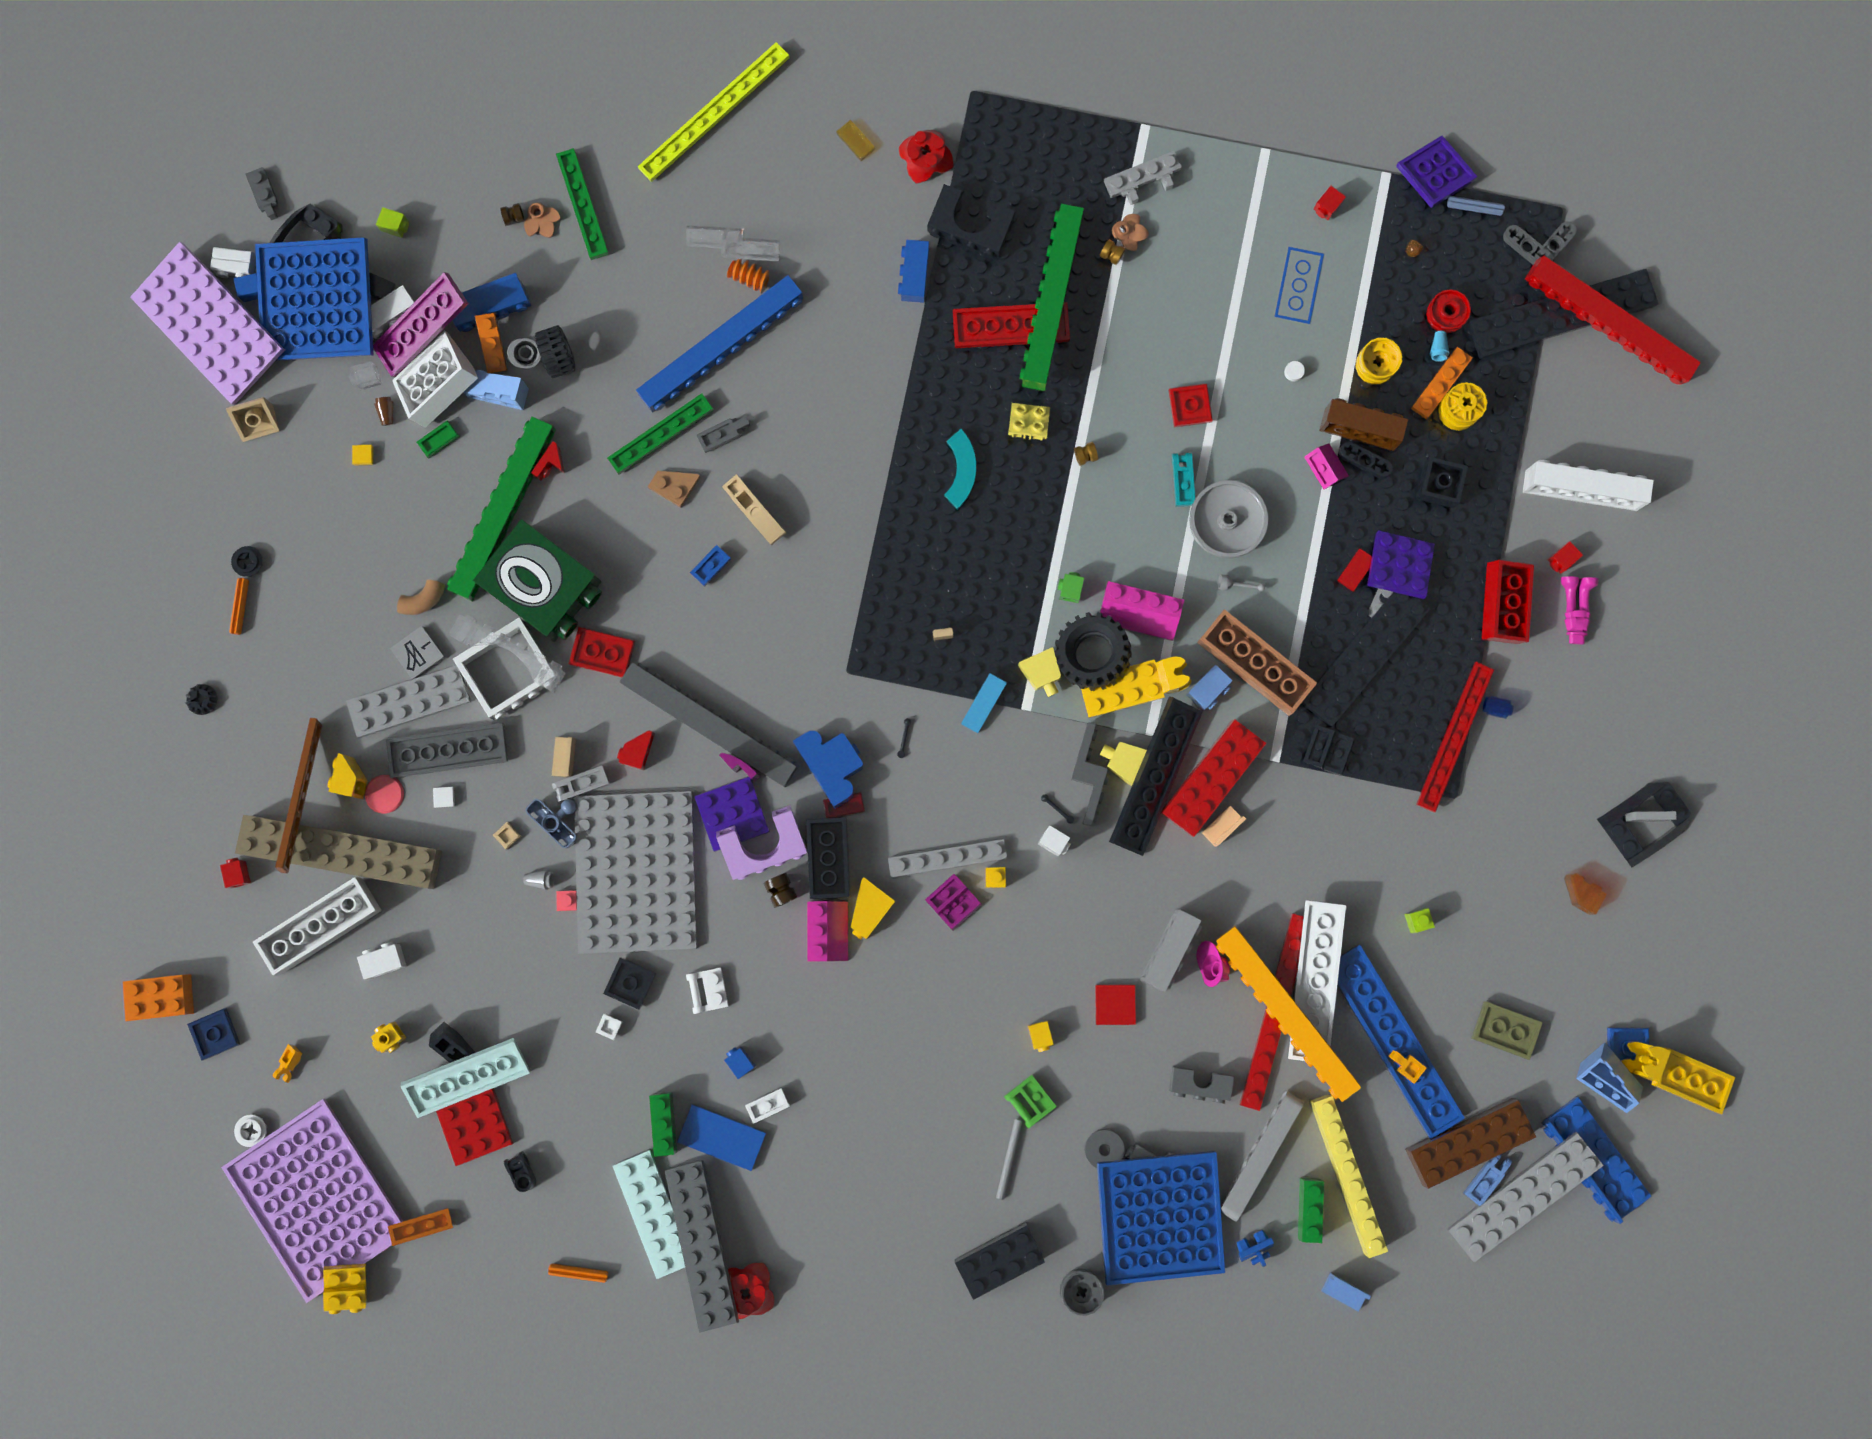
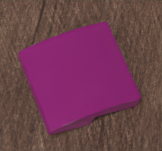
[719,753,761,782]
[925,874,982,931]

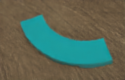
[944,429,976,510]

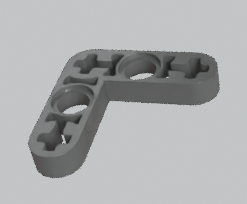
[1503,221,1576,265]

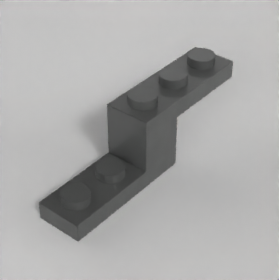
[1071,722,1110,826]

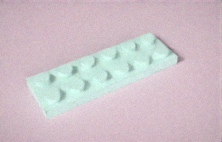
[400,1038,530,1118]
[613,1150,685,1279]

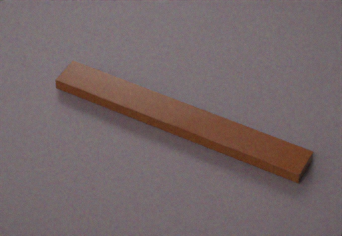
[275,718,322,874]

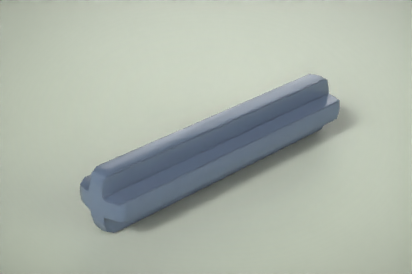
[1447,196,1505,216]

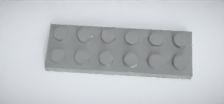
[346,665,470,738]

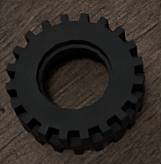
[1054,612,1132,691]

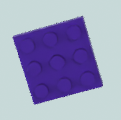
[1396,135,1478,208]
[1367,530,1435,599]
[694,777,770,852]

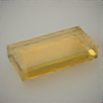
[836,120,875,161]

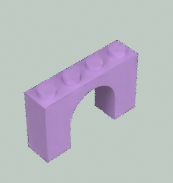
[716,805,807,880]

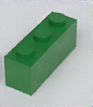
[649,1092,677,1157]
[1298,1178,1324,1243]

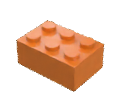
[123,974,194,1021]

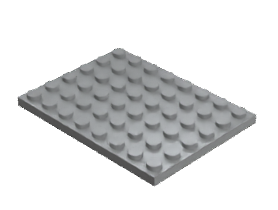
[574,791,697,954]

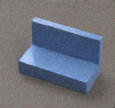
[1321,1273,1371,1312]

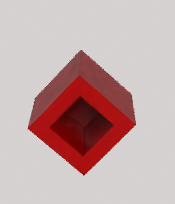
[1314,185,1346,220]
[1547,541,1583,574]
[220,858,251,889]

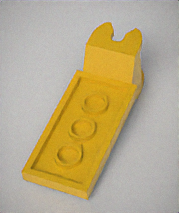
[1081,657,1192,718]
[1621,1041,1735,1115]

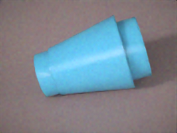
[1430,331,1449,361]

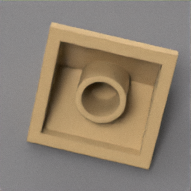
[226,397,280,442]

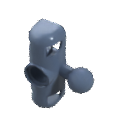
[526,799,577,848]

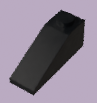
[429,1022,476,1063]

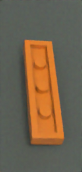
[1411,347,1472,420]

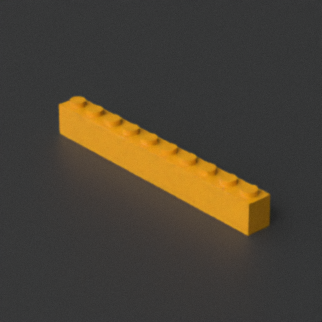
[1216,925,1361,1102]

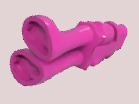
[1561,576,1599,645]

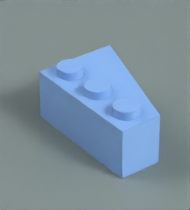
[463,370,529,410]

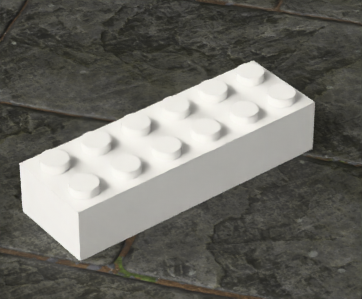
[1523,460,1654,511]
[253,877,382,975]

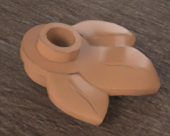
[524,203,561,238]
[1112,214,1149,251]

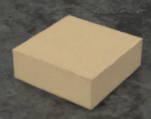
[933,628,953,640]
[493,822,521,850]

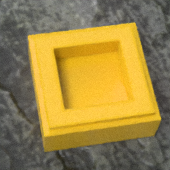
[352,445,373,466]

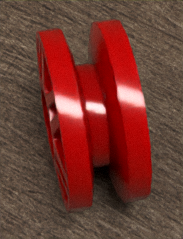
[1426,289,1471,334]

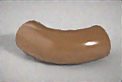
[397,580,446,615]

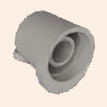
[507,338,541,369]

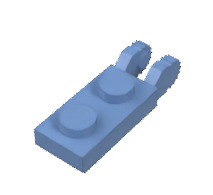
[1463,1154,1512,1206]

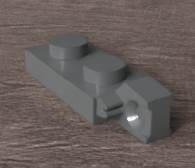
[245,167,278,220]
[697,417,751,453]

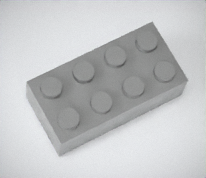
[1140,909,1202,992]

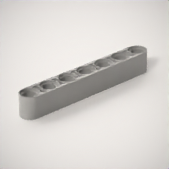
[1220,1091,1304,1221]

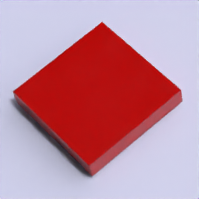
[1168,384,1213,428]
[1095,985,1136,1025]

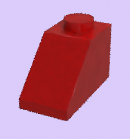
[617,730,655,770]

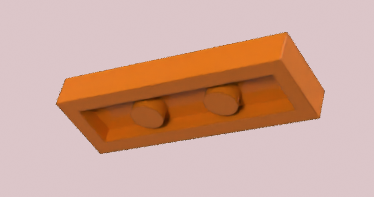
[475,312,508,373]
[387,1208,453,1246]

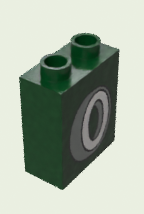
[473,519,602,642]

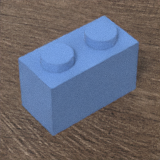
[1186,665,1232,711]

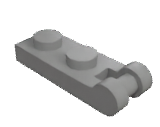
[552,765,610,803]

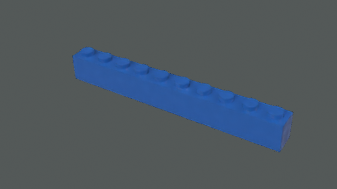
[636,275,803,413]

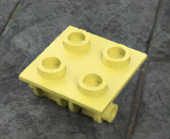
[1008,403,1050,441]

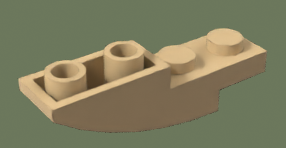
[722,474,786,545]

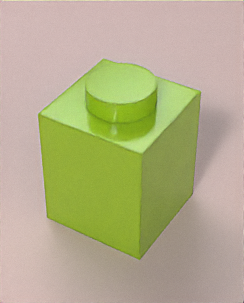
[376,207,409,238]
[1404,908,1435,933]

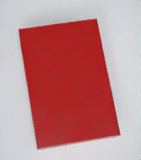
[569,627,636,678]

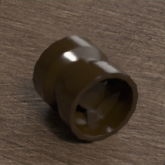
[500,203,525,226]

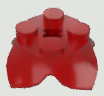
[899,130,953,183]
[728,1263,774,1319]

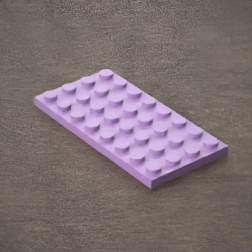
[130,242,285,405]

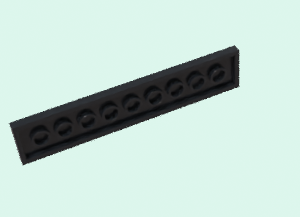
[1468,269,1659,359]

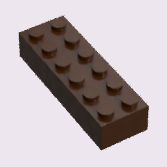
[1405,1098,1536,1189]

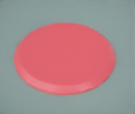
[365,775,404,814]

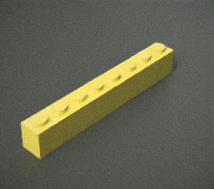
[1310,1094,1388,1258]

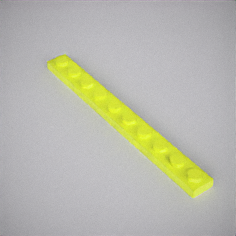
[638,42,789,182]

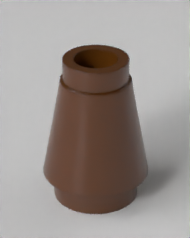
[374,397,393,426]

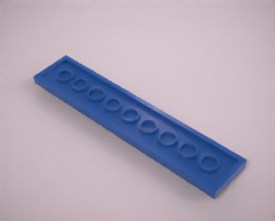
[1337,945,1465,1139]

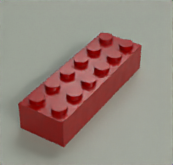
[1161,719,1266,837]

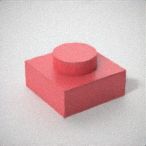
[556,891,577,911]

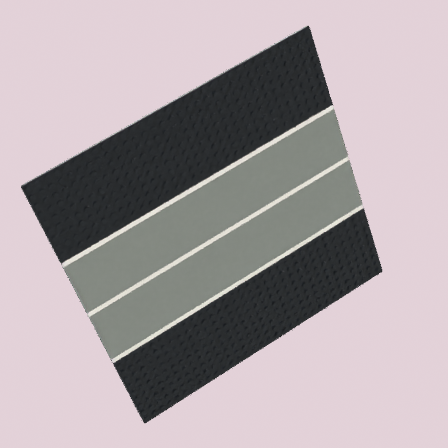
[846,91,1563,799]

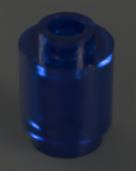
[1482,696,1514,719]

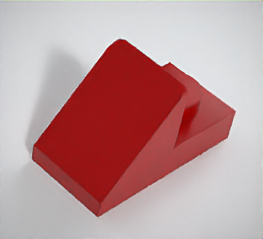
[531,441,565,481]

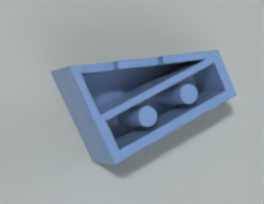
[1576,1042,1643,1113]

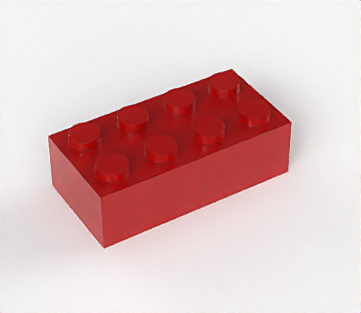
[1482,560,1534,644]

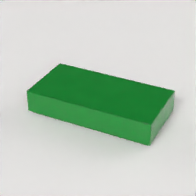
[416,420,460,459]

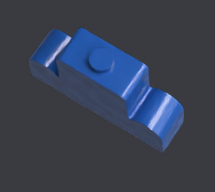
[793,731,863,809]

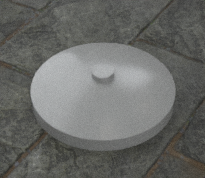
[1189,480,1268,558]

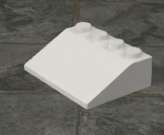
[392,330,478,428]

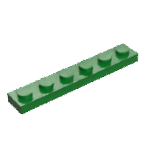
[556,148,609,260]
[607,393,713,475]

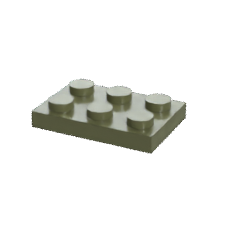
[1471,1001,1542,1060]

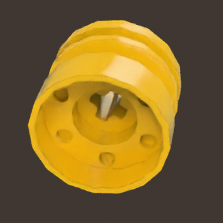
[1356,338,1402,384]
[1438,382,1487,431]

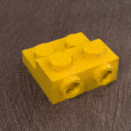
[323,1264,367,1314]

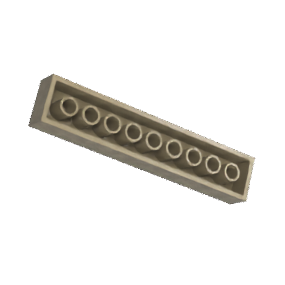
[235,815,442,889]

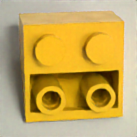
[328,753,368,799]

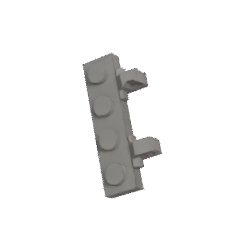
[1104,151,1182,205]

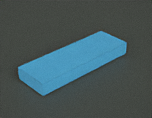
[961,673,1007,733]

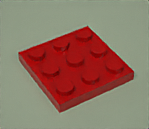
[436,1088,514,1166]

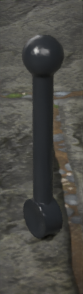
[897,718,911,758]
[1041,794,1074,824]

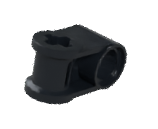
[504,1151,536,1192]

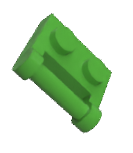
[1004,1074,1057,1128]

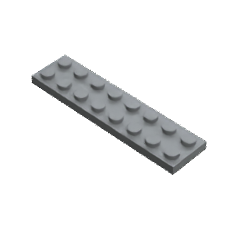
[1447,1132,1604,1262]

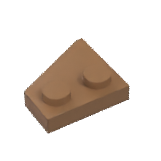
[648,471,700,508]

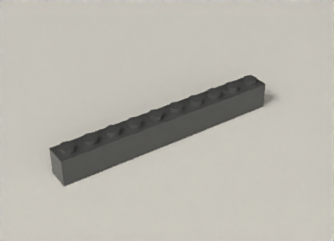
[620,663,798,787]

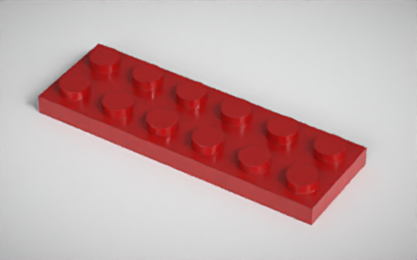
[953,302,1070,348]

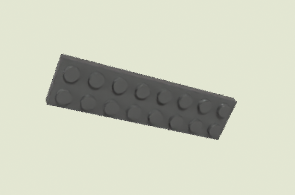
[665,1161,739,1333]

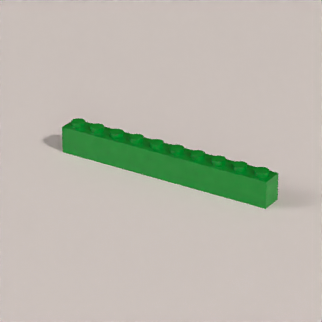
[1019,204,1084,391]
[447,416,556,602]

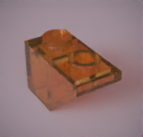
[1564,873,1607,915]

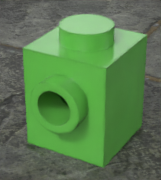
[1057,572,1084,603]

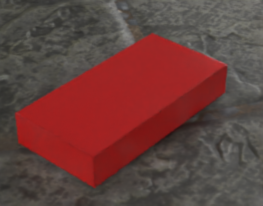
[1337,548,1372,591]

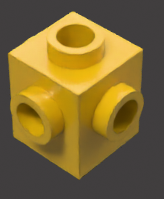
[371,1022,407,1053]

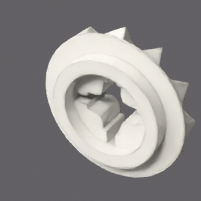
[234,1115,267,1147]

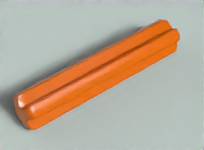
[229,578,249,635]
[548,1263,608,1283]

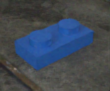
[690,545,731,587]

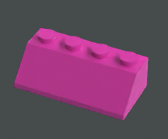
[1100,581,1184,641]

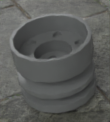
[1060,1269,1104,1316]

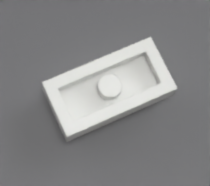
[745,1088,790,1124]

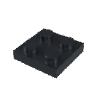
[603,957,657,1010]

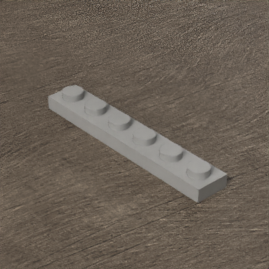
[888,839,1007,878]

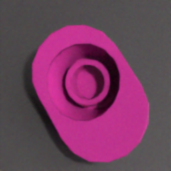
[1196,941,1230,987]

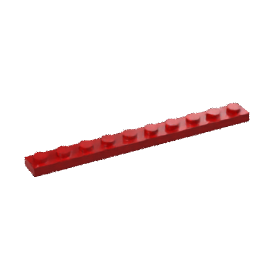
[1239,914,1304,1111]

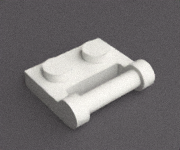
[686,968,729,1014]

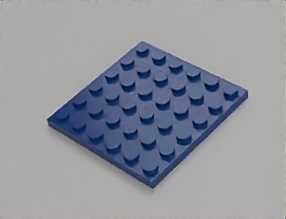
[255,238,374,361]
[1097,1151,1225,1286]

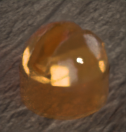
[1406,240,1423,257]

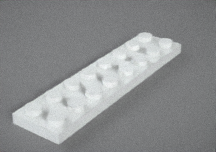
[1288,900,1346,1061]

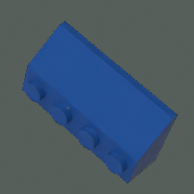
[453,273,531,332]

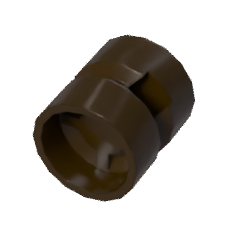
[763,873,798,908]

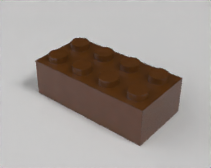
[1319,398,1408,451]

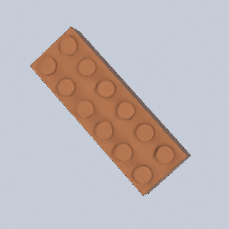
[1197,609,1317,716]

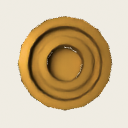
[1100,239,1126,265]
[1074,442,1098,466]

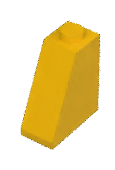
[851,877,896,940]

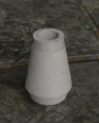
[523,870,555,890]

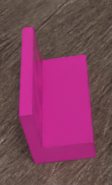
[1304,443,1349,490]

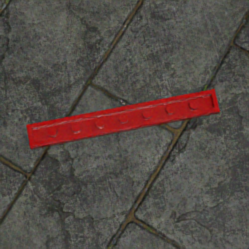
[1416,662,1495,813]

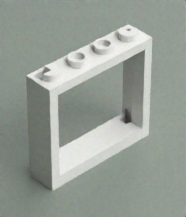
[453,617,559,720]

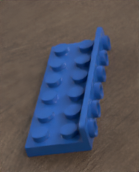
[1541,1097,1652,1224]

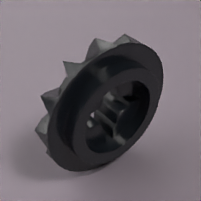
[231,546,263,577]
[185,684,217,715]

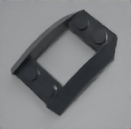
[269,203,343,243]
[1597,782,1692,868]

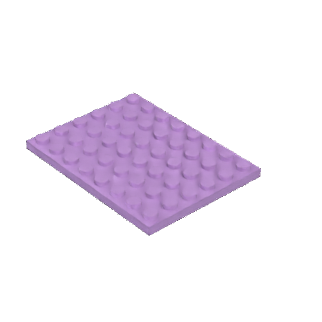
[221,1098,403,1303]

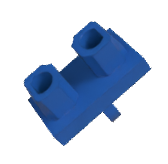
[1237,1230,1274,1267]

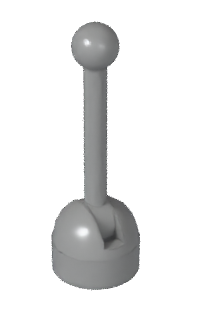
[1218,574,1265,591]

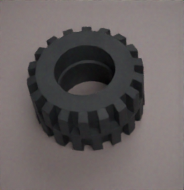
[535,325,576,379]

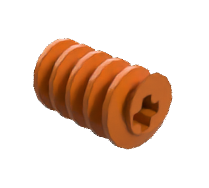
[727,257,769,294]

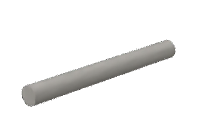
[996,1119,1022,1200]

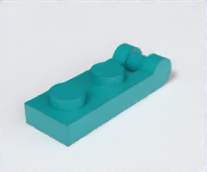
[1172,452,1195,507]

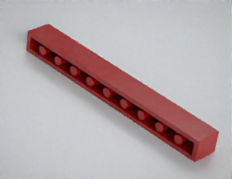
[1525,256,1701,385]

